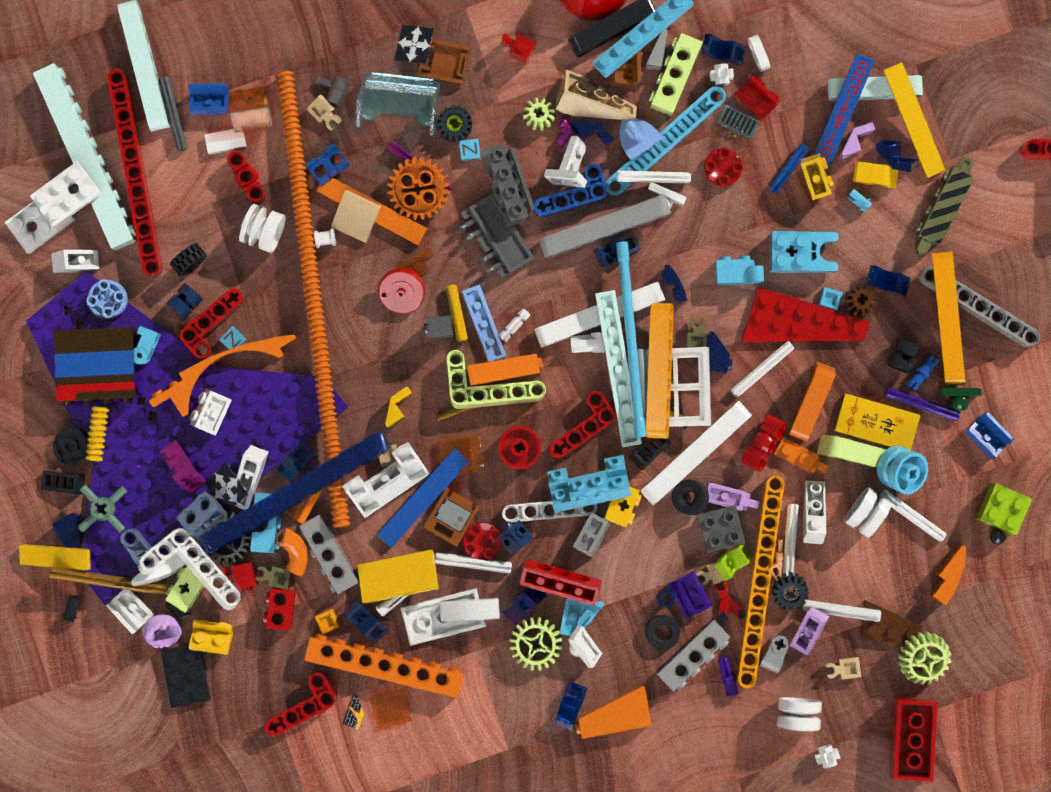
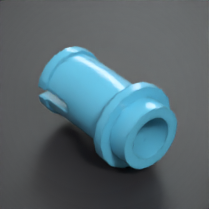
[847,189,872,212]

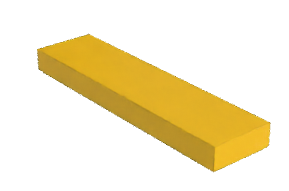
[19,544,91,570]

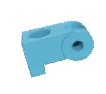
[134,326,161,365]

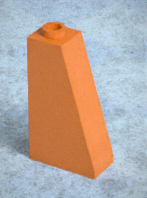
[467,354,543,387]
[575,685,652,739]

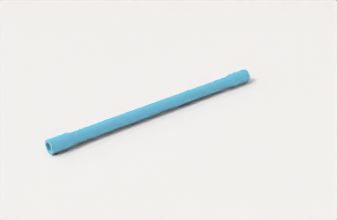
[616,242,646,438]

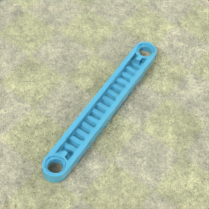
[606,86,726,197]

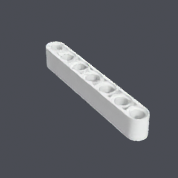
[534,282,666,348]
[640,401,752,505]

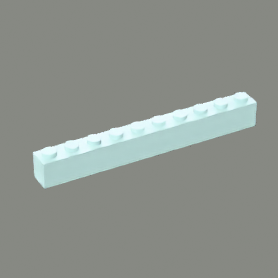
[33,63,136,251]

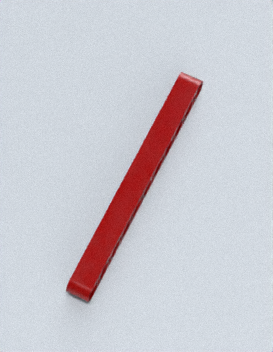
[107,69,163,278]

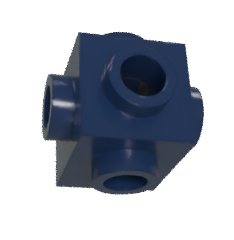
[498,520,534,555]

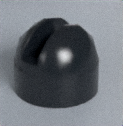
[990,528,1007,545]

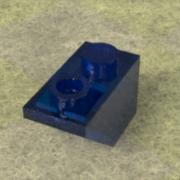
[277,441,318,483]
[502,587,547,626]

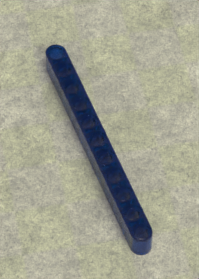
[198,430,392,556]

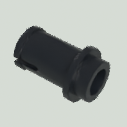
[62,596,81,622]

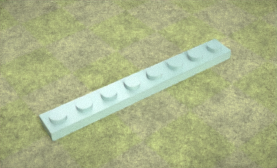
[595,290,642,447]

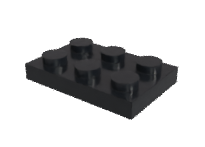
[160,644,211,708]

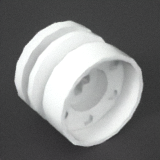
[239,204,286,254]

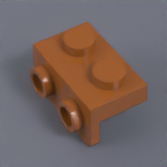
[611,45,643,86]

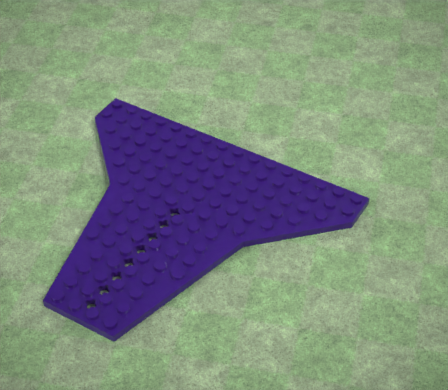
[26,272,348,606]

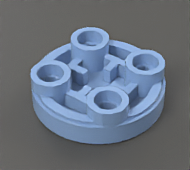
[86,279,128,319]

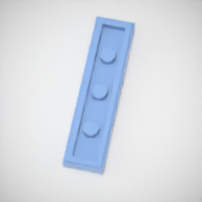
[462,284,507,362]

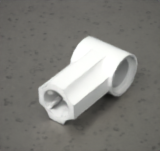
[570,332,605,353]

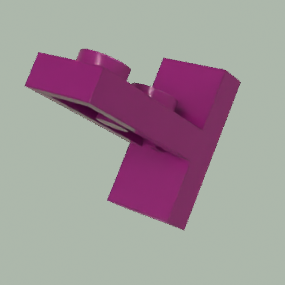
[159,440,206,494]

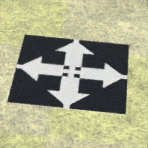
[394,25,434,64]
[205,464,249,512]

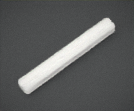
[616,171,691,183]
[731,341,794,397]
[879,490,947,542]
[782,504,799,577]
[435,552,512,574]
[803,600,881,622]

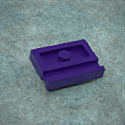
[668,571,712,619]

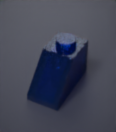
[706,331,733,374]
[52,512,86,549]

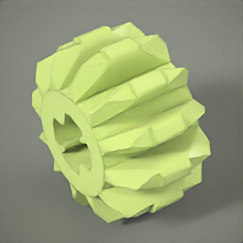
[523,97,555,131]

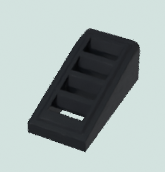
[629,438,671,470]
[41,470,85,494]

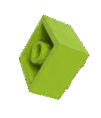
[975,483,1032,535]

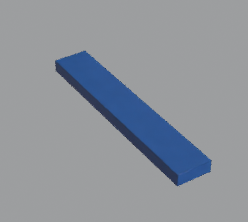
[377,448,470,548]

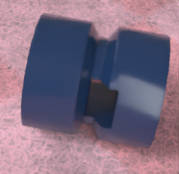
[167,283,203,320]

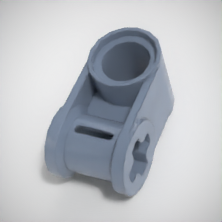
[121,528,152,565]

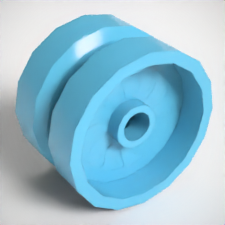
[877,445,928,494]

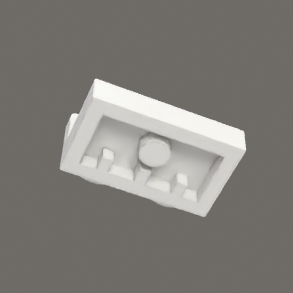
[190,389,231,436]

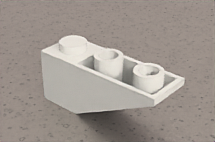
[803,480,826,544]

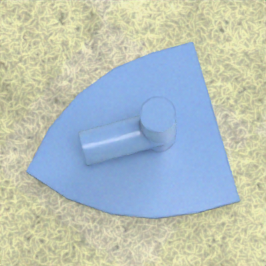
[620,118,663,161]

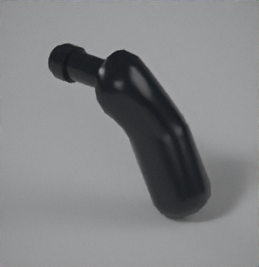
[165,602,191,620]

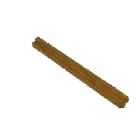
[49,566,168,595]

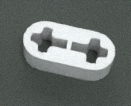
[747,35,770,72]

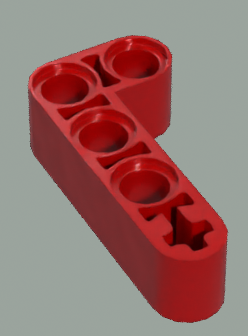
[180,288,243,361]
[550,391,615,458]
[265,671,337,736]

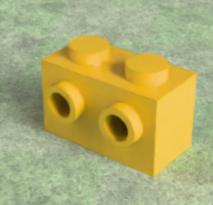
[801,153,834,200]

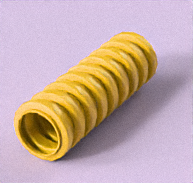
[85,406,109,462]

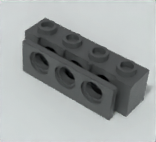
[481,144,535,228]

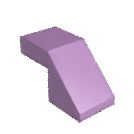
[839,122,875,159]

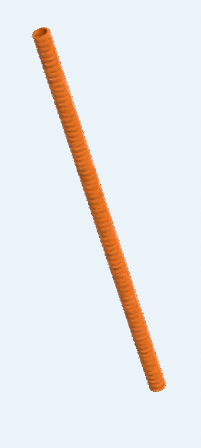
[276,71,350,528]

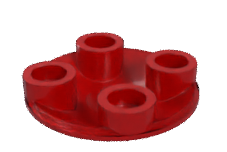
[704,147,743,187]
[463,522,502,560]

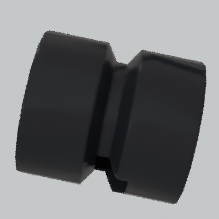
[886,338,920,374]

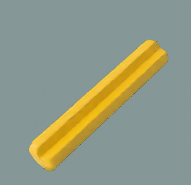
[445,285,468,342]

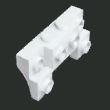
[342,442,429,518]

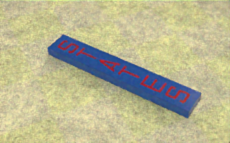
[814,53,875,170]

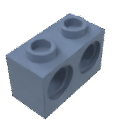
[176,491,226,539]

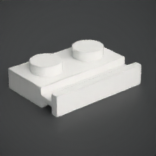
[106,589,155,634]

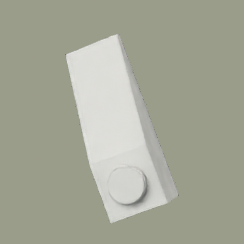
[235,445,269,511]

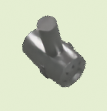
[316,76,349,106]

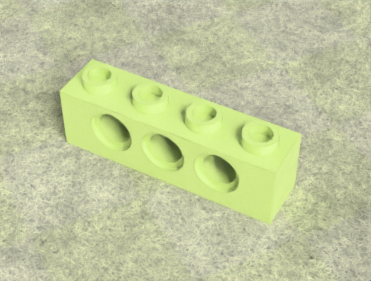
[649,33,703,117]

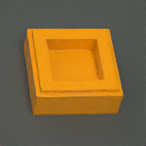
[315,609,340,635]

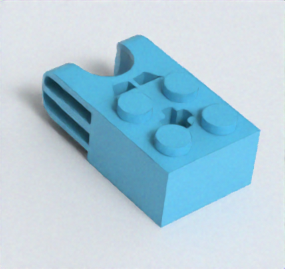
[769,231,839,273]

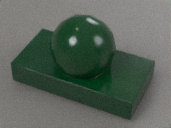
[938,388,982,412]

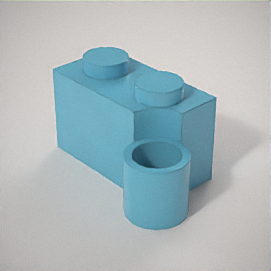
[715,256,764,285]

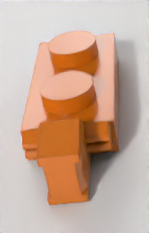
[774,437,829,473]

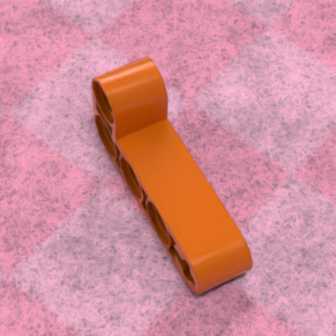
[788,361,836,442]

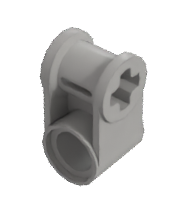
[759,633,789,673]

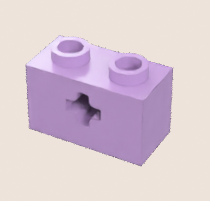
[790,607,830,655]

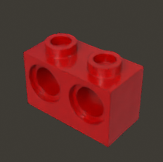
[263,588,296,631]

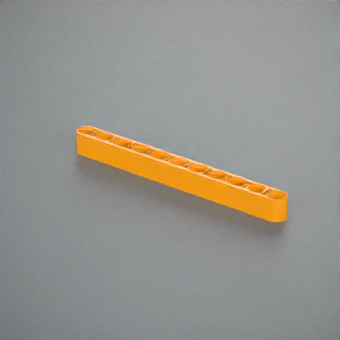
[736,475,784,688]

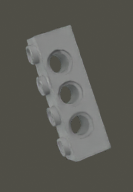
[299,514,359,594]
[656,619,730,692]

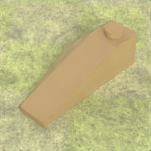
[556,70,636,121]

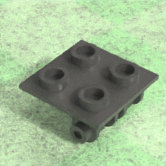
[698,505,746,553]

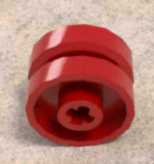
[498,426,541,469]

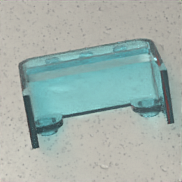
[356,73,441,136]

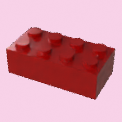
[889,697,938,782]

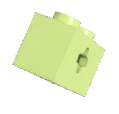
[166,567,204,613]

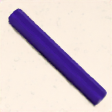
[885,388,960,421]

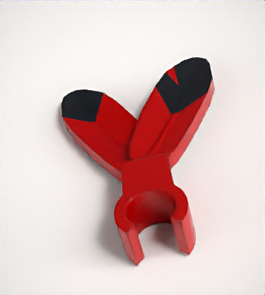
[714,581,746,627]

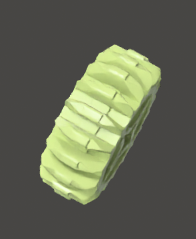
[509,617,562,671]
[898,632,952,685]

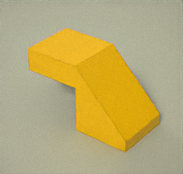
[853,162,899,188]
[385,387,413,428]

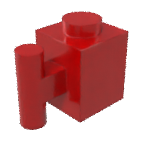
[502,34,536,65]
[219,562,258,592]

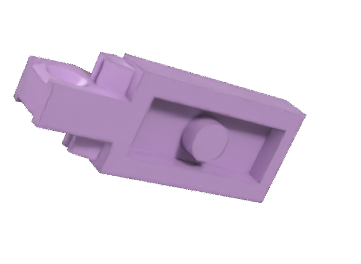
[707,482,759,511]

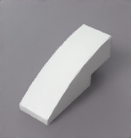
[131,552,193,586]
[440,598,500,621]

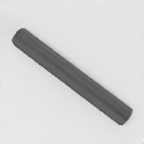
[159,76,187,151]

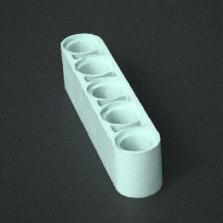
[827,75,923,101]

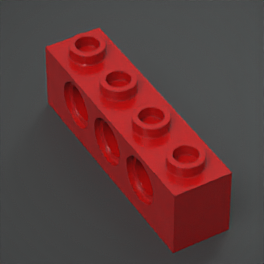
[519,559,602,606]

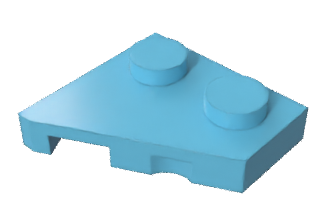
[560,598,604,636]

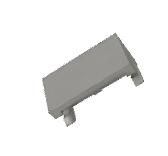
[573,512,612,558]

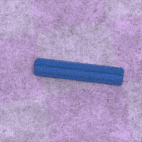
[769,143,809,194]

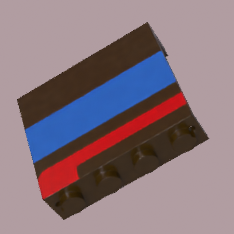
[54,327,139,405]

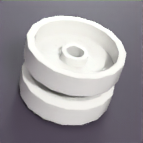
[844,487,892,538]
[777,697,822,731]

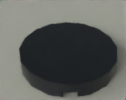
[53,427,89,466]

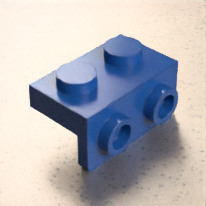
[188,83,230,115]
[965,412,1014,460]

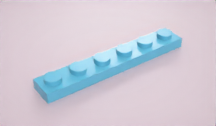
[592,0,694,78]

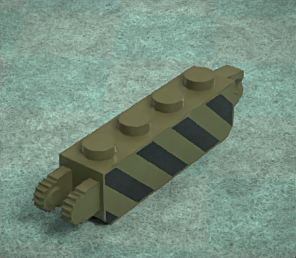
[915,157,974,256]

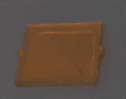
[370,689,412,730]

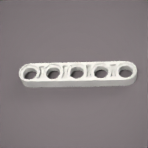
[502,501,597,522]

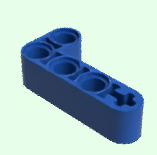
[534,163,607,218]

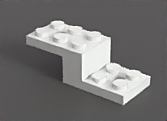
[5,161,102,254]

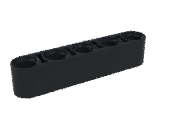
[568,0,658,58]

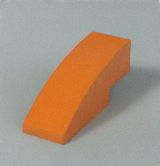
[930,544,966,605]

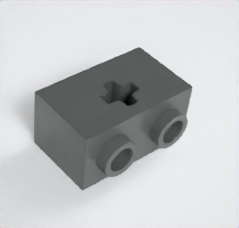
[424,315,454,341]

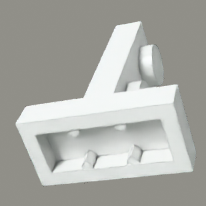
[544,136,587,188]

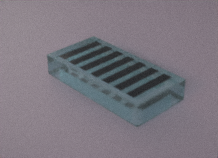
[717,105,760,140]

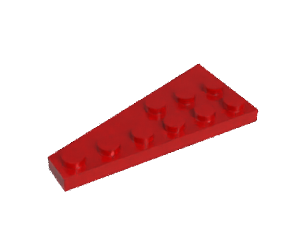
[741,287,870,343]

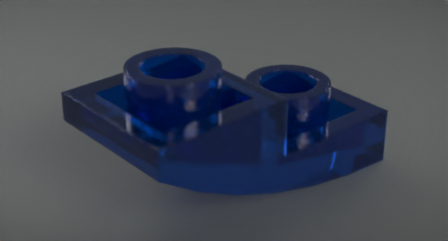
[661,265,687,304]

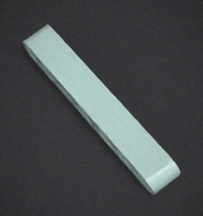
[117,0,171,132]

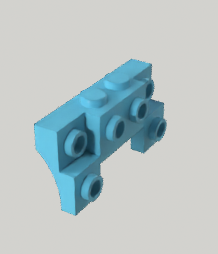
[547,455,631,513]

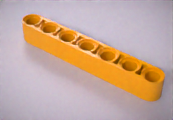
[932,251,965,386]
[646,303,674,439]

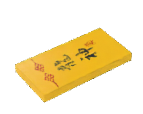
[834,393,920,450]

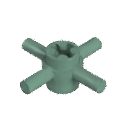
[78,485,127,533]

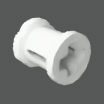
[314,228,336,248]

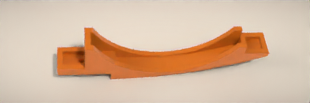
[149,335,296,417]

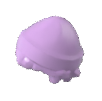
[142,614,182,648]

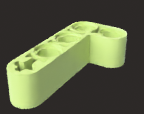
[817,435,886,468]

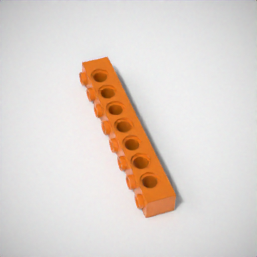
[304,634,463,698]

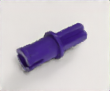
[718,656,739,696]

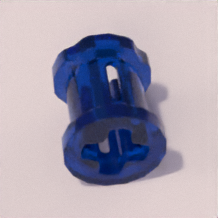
[657,589,675,607]

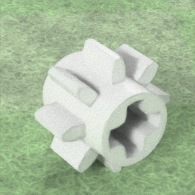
[710,64,734,86]
[815,745,840,768]

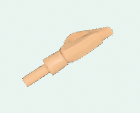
[771,540,784,581]

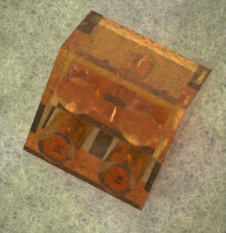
[229,86,273,133]

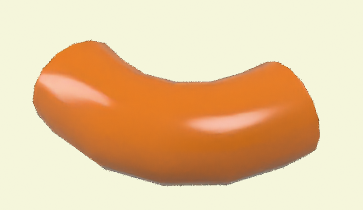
[276,527,309,576]

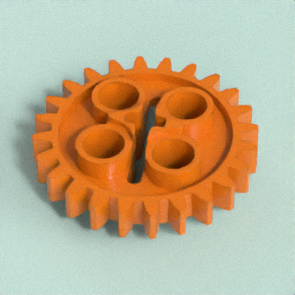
[387,157,451,220]

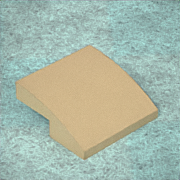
[331,190,381,243]

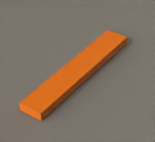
[316,177,428,246]

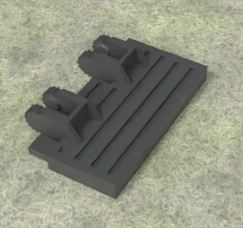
[458,193,535,279]

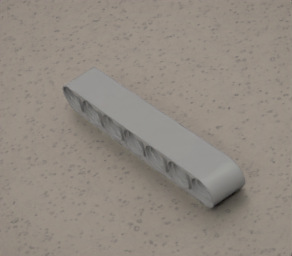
[539,195,671,259]
[919,266,1040,347]

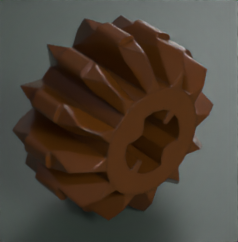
[844,283,878,317]

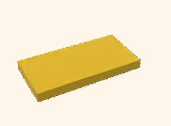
[357,550,439,604]

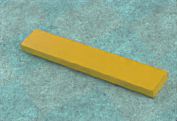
[883,62,945,178]

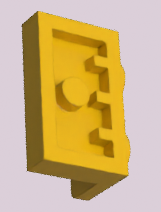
[189,619,233,655]

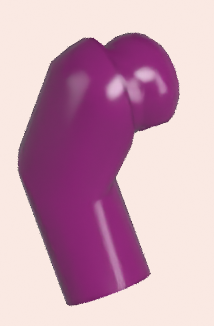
[555,118,573,148]

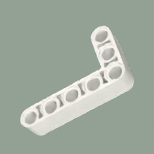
[138,529,240,610]

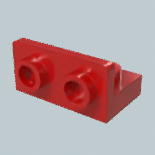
[734,75,780,122]

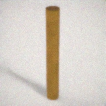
[436,397,484,422]

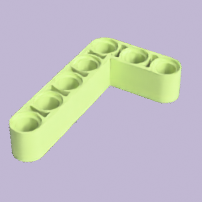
[447,350,546,409]

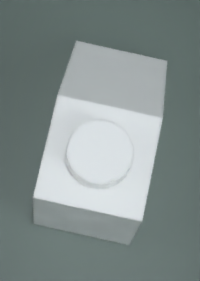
[51,250,99,273]

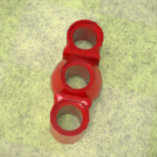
[227,151,266,205]
[741,414,788,472]

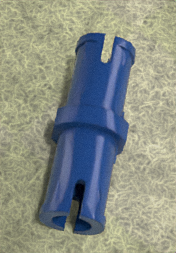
[905,354,939,392]

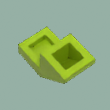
[714,543,753,581]

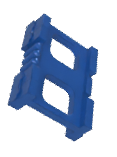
[305,144,351,186]

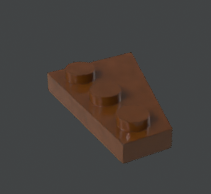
[861,600,922,644]

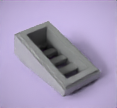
[645,29,668,71]

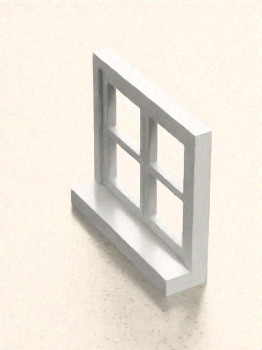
[637,347,711,427]

